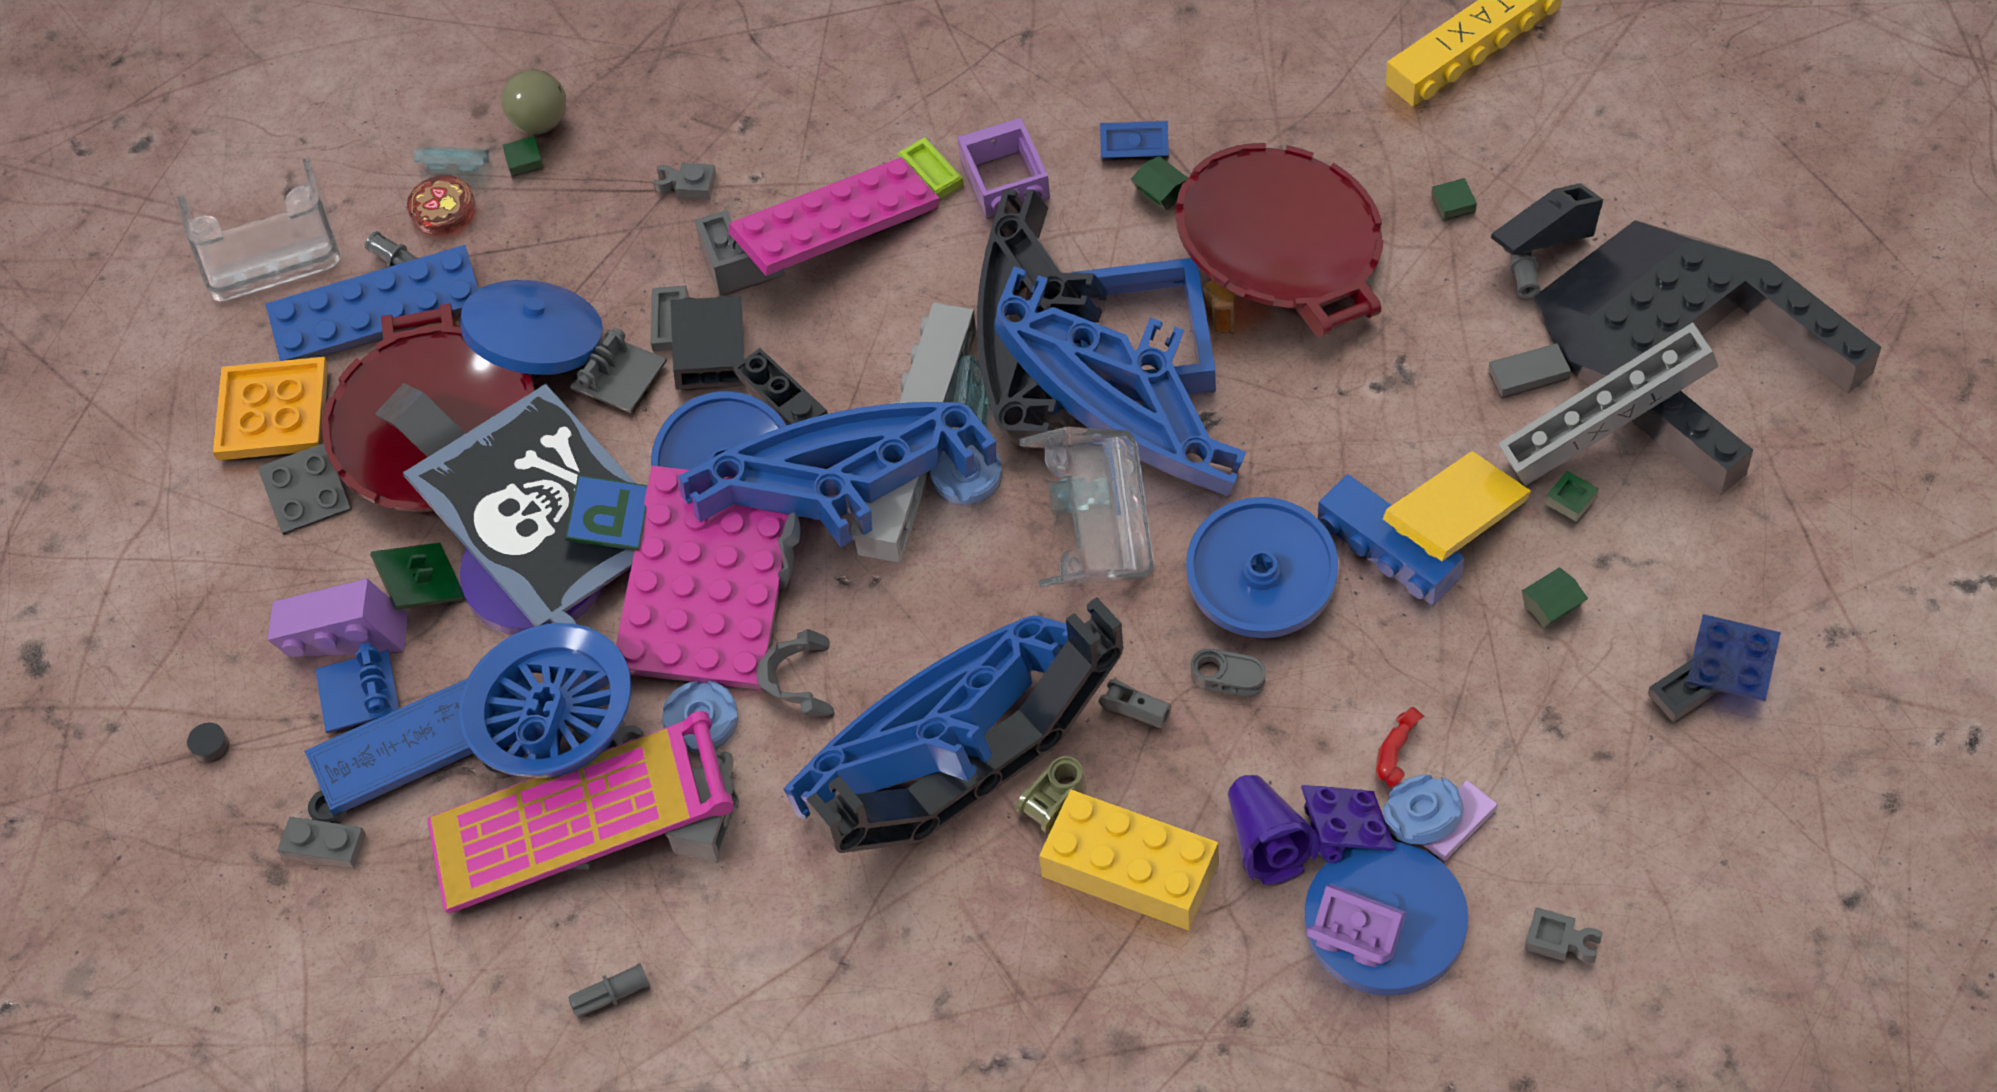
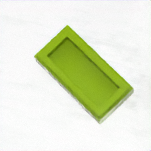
[897,137,964,200]

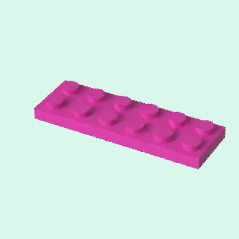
[728,157,939,276]

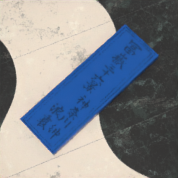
[304,675,532,815]

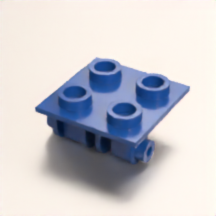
[315,642,399,733]

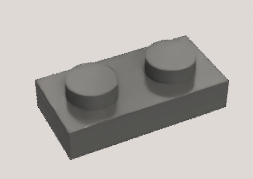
[277,817,366,869]

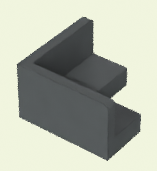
[695,210,785,295]
[375,383,466,457]

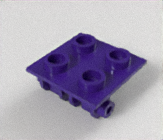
[1301,785,1395,863]

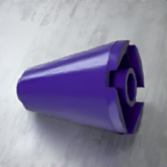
[1228,775,1321,885]

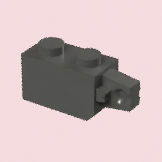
[665,750,739,862]

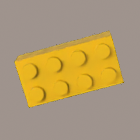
[1039,789,1219,931]

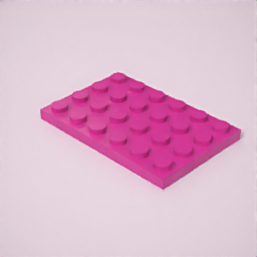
[616,466,789,690]

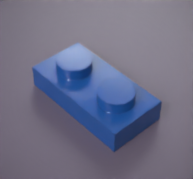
[1100,120,1169,158]

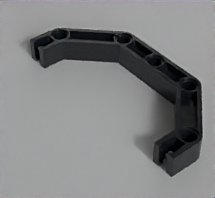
[807,597,1123,853]

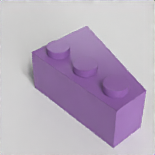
[267,578,409,657]

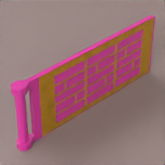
[427,711,734,914]

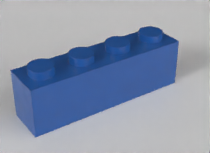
[1318,474,1464,606]

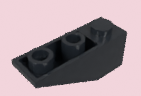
[1491,183,1604,255]
[732,348,828,425]

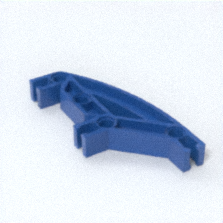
[994,266,1246,497]
[678,402,996,547]
[783,615,1068,819]

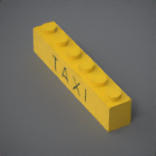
[1386,0,1562,107]

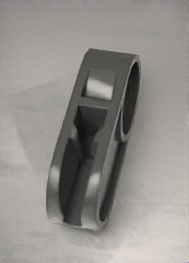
[1191,649,1265,697]

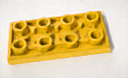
[1383,451,1531,561]

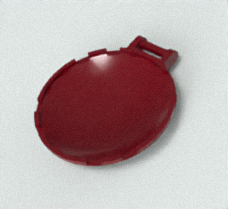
[1175,143,1384,337]
[322,303,535,512]

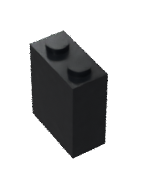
[670,295,745,390]

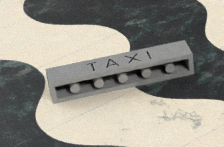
[1498,322,1719,486]

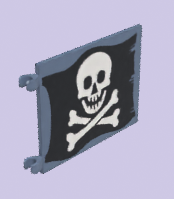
[403,384,635,626]

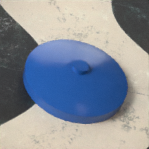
[460,280,603,375]
[651,391,786,470]
[1186,497,1338,638]
[1305,841,1468,996]

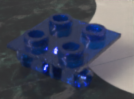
[1687,614,1781,701]

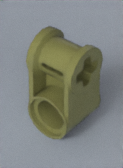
[1015,756,1086,834]

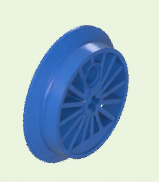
[459,623,631,778]

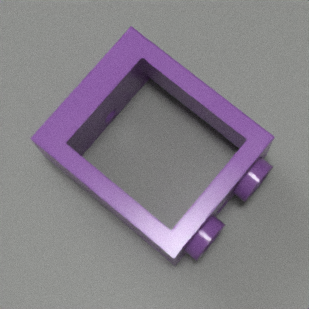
[957,118,1050,218]

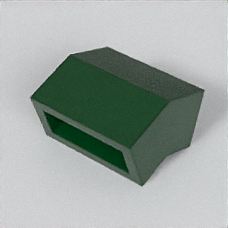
[1131,156,1188,211]
[1522,567,1588,628]

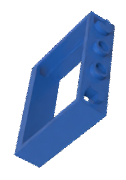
[1071,258,1216,401]

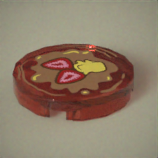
[406,175,475,234]

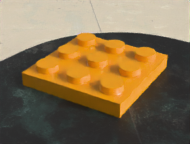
[213,357,328,461]

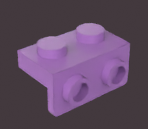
[1306,884,1407,967]

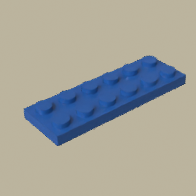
[265,245,479,361]

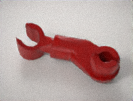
[1376,707,1424,788]

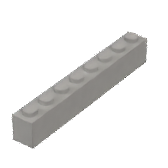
[851,303,977,563]

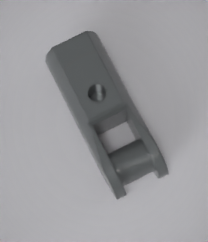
[1098,679,1172,729]

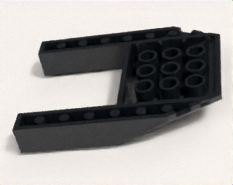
[1534,220,1882,495]

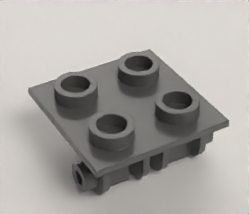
[571,328,667,413]
[258,443,351,534]

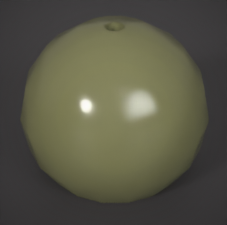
[501,69,566,136]

